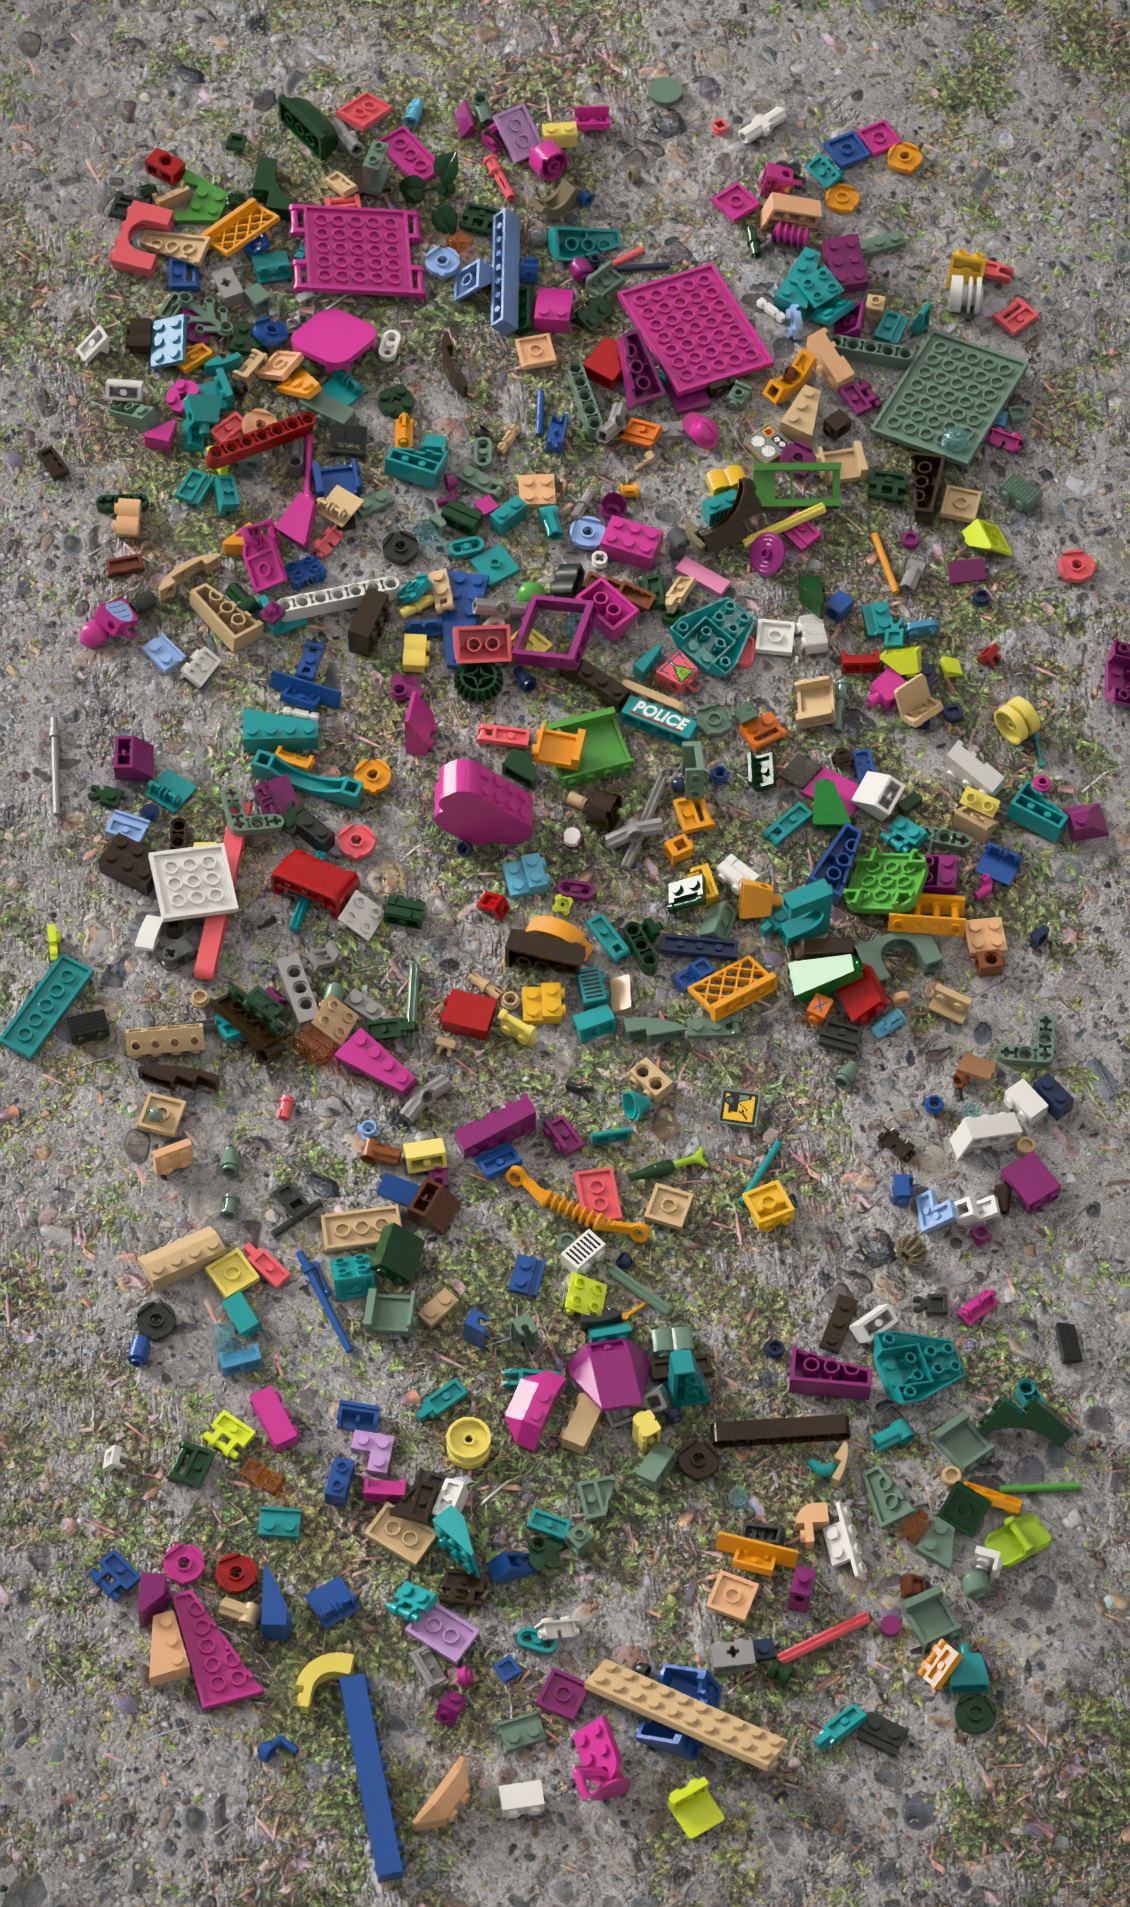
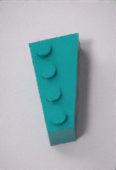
[243,708,319,751]
[667,1349,711,1409]

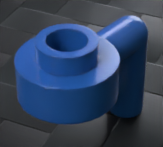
[257,1735,300,1763]

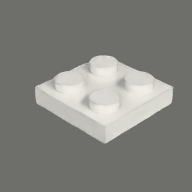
[755,619,795,657]

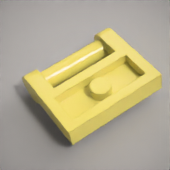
[498,1008,536,1048]

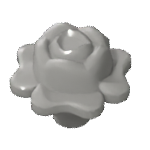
[527,225,548,246]

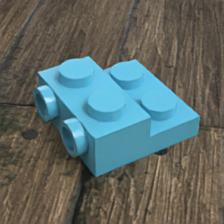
[502,852,551,899]

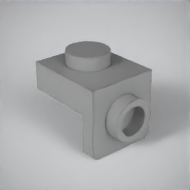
[307,940,341,970]

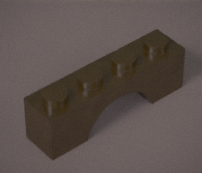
[560,658,630,714]

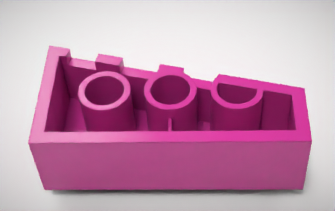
[334,1027,419,1098]

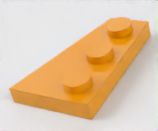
[276,366,322,400]

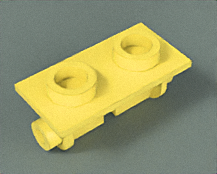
[959,785,1001,818]

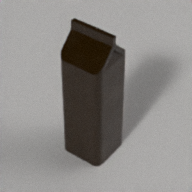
[790,938,853,961]

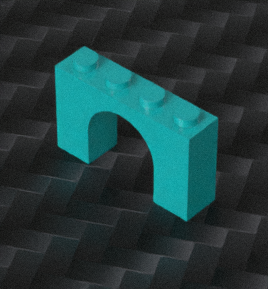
[779,878,834,948]

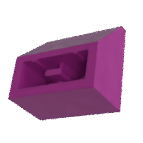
[114,736,154,780]
[922,855,959,895]

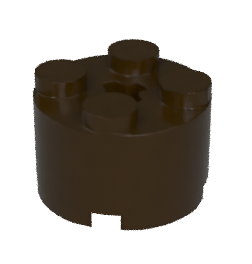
[584,788,622,831]

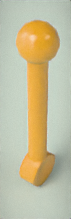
[622,1301,649,1321]

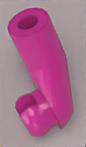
[973,874,993,901]

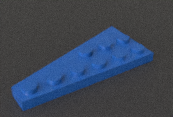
[436,569,489,670]

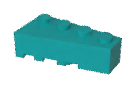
[774,246,821,321]

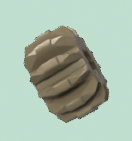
[893,1233,929,1268]

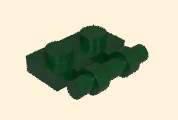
[459,202,501,236]
[868,469,908,503]

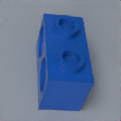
[325,1457,355,1507]

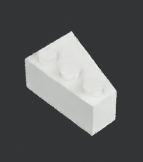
[944,740,1005,798]
[949,1112,1023,1159]

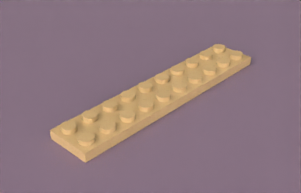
[584,1659,788,1771]

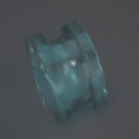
[962,1103,980,1118]

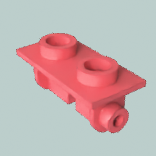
[310,523,344,559]

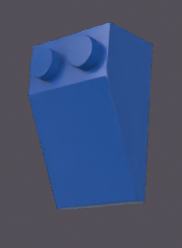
[261,1566,292,1641]

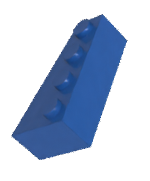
[806,822,862,907]

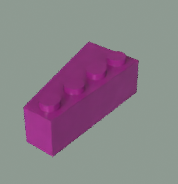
[617,329,666,411]
[455,1093,536,1159]
[789,1346,872,1400]

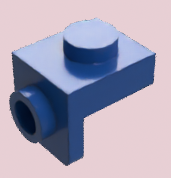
[241,232,271,256]
[520,256,539,283]

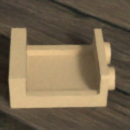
[815,440,868,486]
[794,676,837,729]

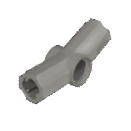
[331,117,364,158]
[595,402,627,444]
[605,818,663,850]
[399,1075,452,1124]

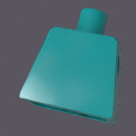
[183,394,221,437]
[948,1643,990,1693]

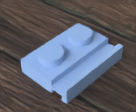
[142,633,186,674]
[105,809,151,843]

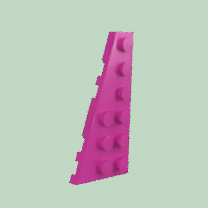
[172,1589,264,1711]

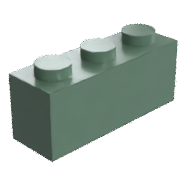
[298,392,356,428]

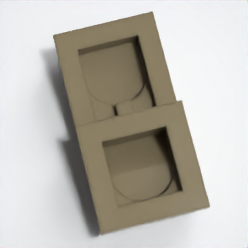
[685,518,706,559]

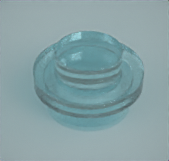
[728,1487,748,1507]

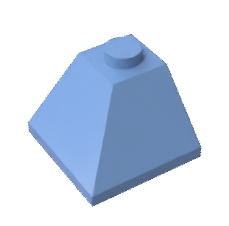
[454,258,492,303]

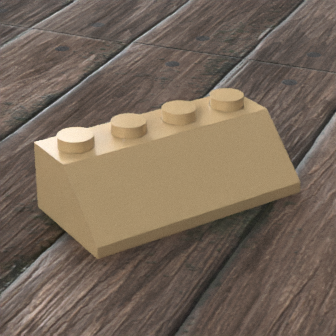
[137,1226,226,1292]

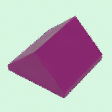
[833,301,866,338]

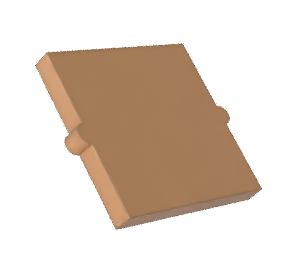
[956,1052,997,1082]

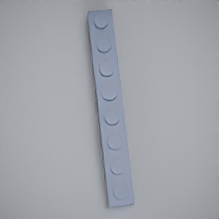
[491,208,520,336]

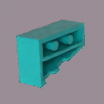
[384,447,449,490]

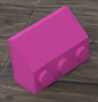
[575,577,640,643]

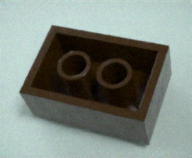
[348,588,391,658]
[98,832,157,896]

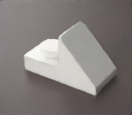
[76,325,110,363]

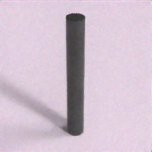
[271,1199,323,1238]

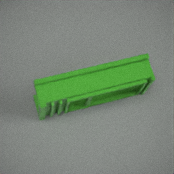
[753,462,841,507]

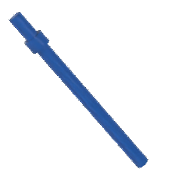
[296,1250,354,1353]

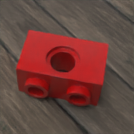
[145,147,186,187]

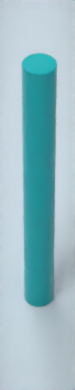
[738,1140,782,1206]

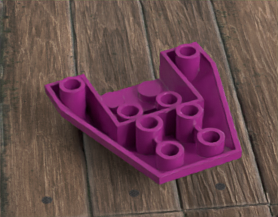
[1105,640,1130,708]
[567,1338,650,1412]

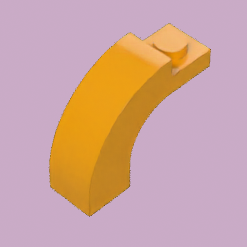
[762,348,818,404]
[525,916,594,962]

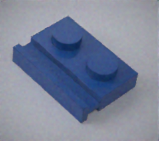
[474,1141,523,1180]
[508,1254,546,1299]

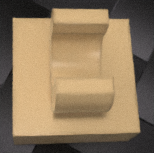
[436,1036,459,1057]

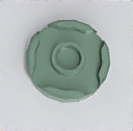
[648,77,682,107]
[696,703,733,738]

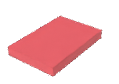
[335,91,393,132]
[574,1166,623,1227]

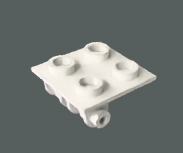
[338,890,384,941]

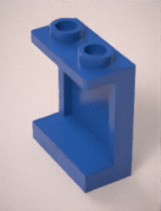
[312,458,363,499]

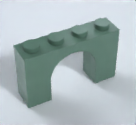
[853,932,943,988]

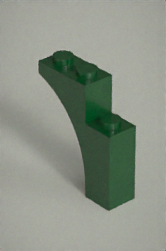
[252,157,302,222]
[978,1396,1074,1448]

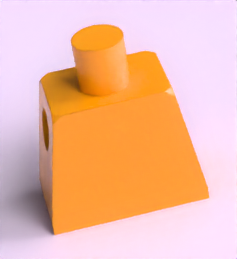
[738,878,783,919]

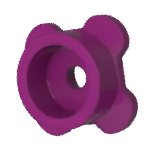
[969,1225,992,1246]

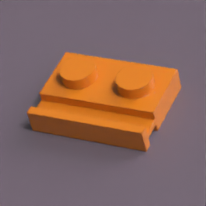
[619,417,663,450]

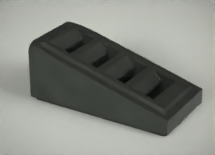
[741,1522,786,1547]

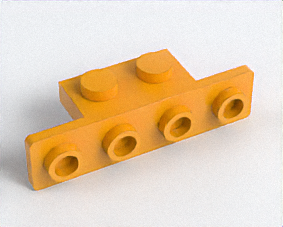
[716,1531,799,1577]

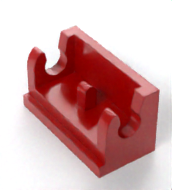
[840,649,880,674]

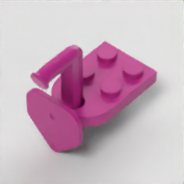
[236,517,288,593]
[573,1716,630,1802]

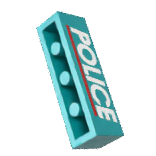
[621,695,698,746]

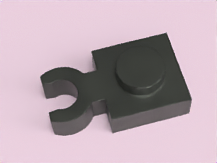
[913,1294,948,1316]

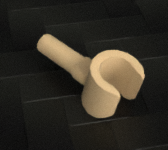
[634,450,656,471]

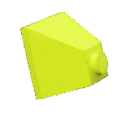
[962,518,1013,556]
[880,646,921,677]

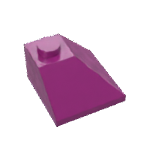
[1062,802,1109,842]

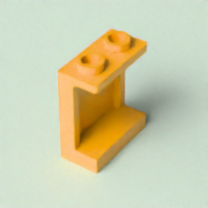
[531,723,586,771]

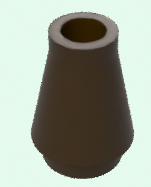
[993,1184,1012,1214]

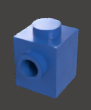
[825,590,854,624]

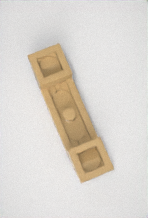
[158,553,222,601]

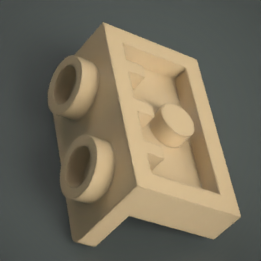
[928,983,972,1025]

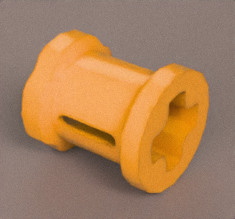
[619,482,639,499]

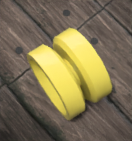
[994,696,1041,745]
[447,1417,491,1469]

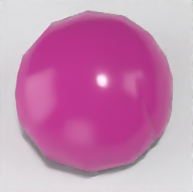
[80,620,109,649]

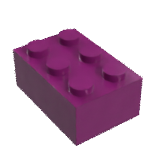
[821,234,869,294]

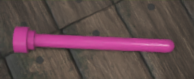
[302,434,315,502]

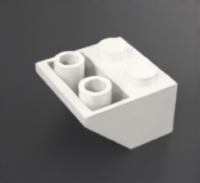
[850,771,906,822]

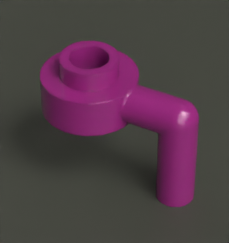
[436,473,458,507]

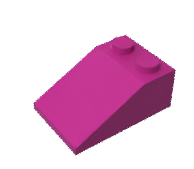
[534,287,574,334]
[405,691,438,756]

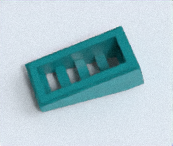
[909,301,932,336]
[632,644,663,682]

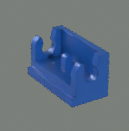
[545,413,568,454]
[464,1307,489,1350]
[336,1400,381,1433]

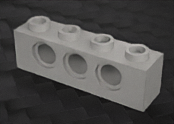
[276,953,320,1032]

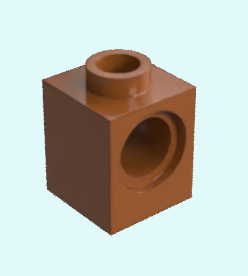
[975,949,1005,978]

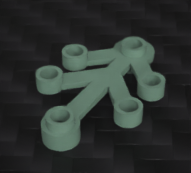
[178,292,234,337]

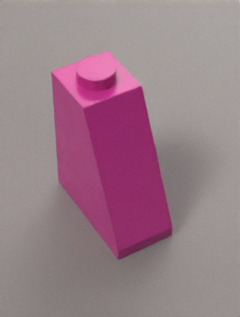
[275,492,318,551]

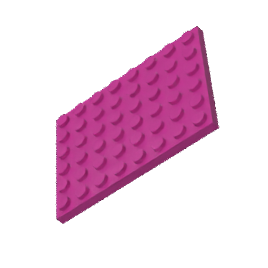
[617,263,774,397]

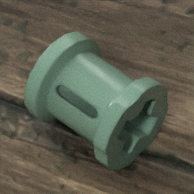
[220,1194,240,1219]

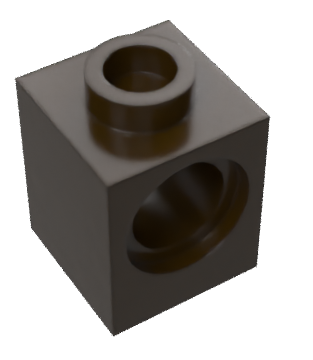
[823,408,852,441]

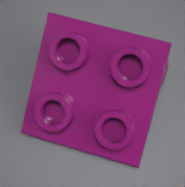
[252,774,300,816]

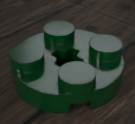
[378,385,414,419]

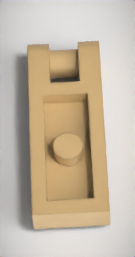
[429,568,456,615]

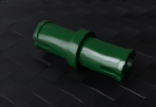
[745,226,762,259]

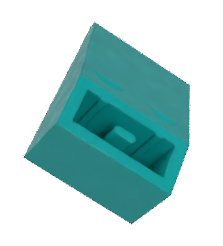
[432,1505,480,1579]

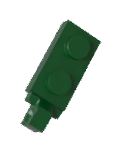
[365,1017,419,1041]

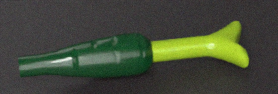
[628,1146,708,1182]

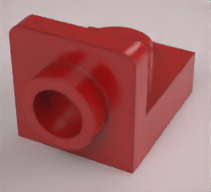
[476,891,510,921]

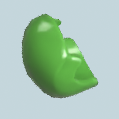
[516,581,546,602]

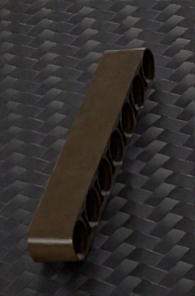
[165,817,188,940]
[710,1414,851,1448]

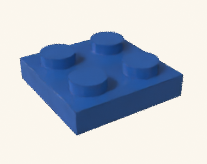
[823,130,871,170]

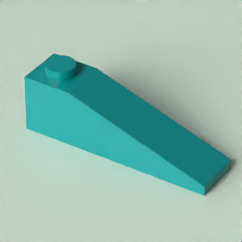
[547,226,621,262]

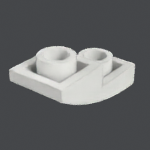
[135,915,165,952]

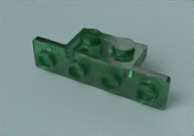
[227,981,286,1037]

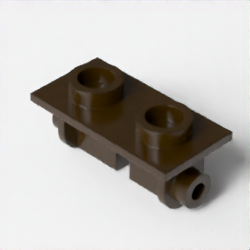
[877,1126,917,1162]

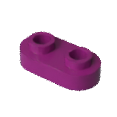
[557,879,595,902]

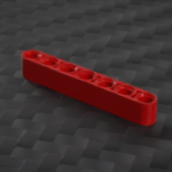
[206,411,316,469]

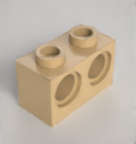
[629,1057,673,1105]

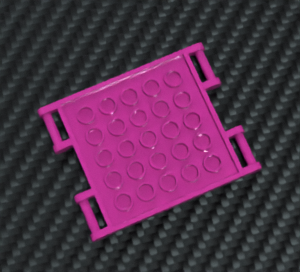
[289,204,426,300]

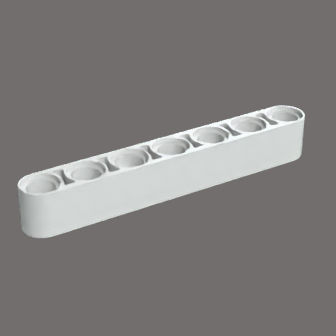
[277,576,400,622]

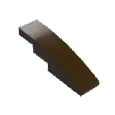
[138,1065,220,1091]

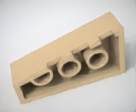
[189,583,264,653]

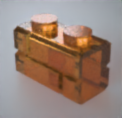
[293,1023,338,1067]

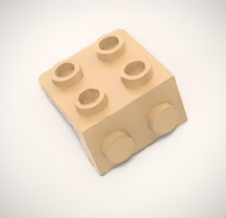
[894,673,944,728]

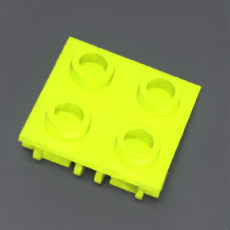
[565,1272,607,1316]

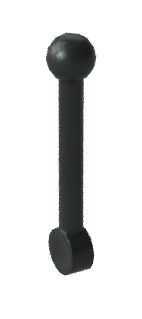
[484,128,509,154]

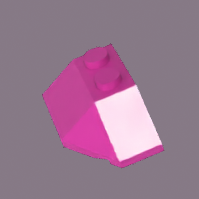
[505,1371,567,1452]

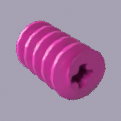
[771,221,810,249]

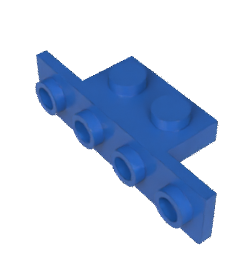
[269,670,342,711]

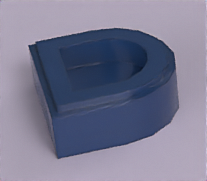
[941,703,962,724]

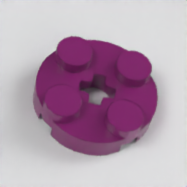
[779,441,816,478]

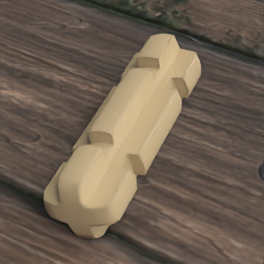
[497,424,521,454]

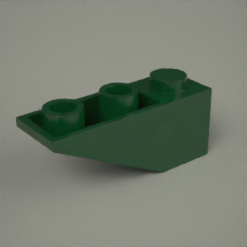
[798,575,827,619]

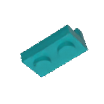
[588,1322,631,1343]

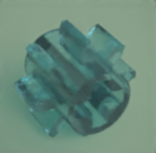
[413,519,436,542]

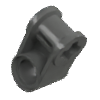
[162,936,199,971]

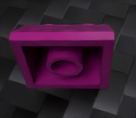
[138,1573,172,1628]

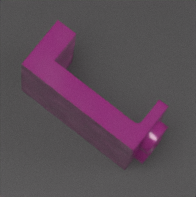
[999,1151,1061,1214]

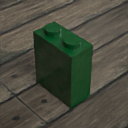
[370,1222,425,1286]

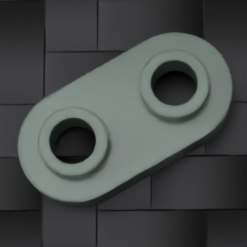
[474,437,492,470]

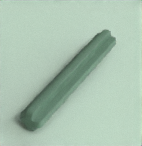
[607,1265,673,1316]

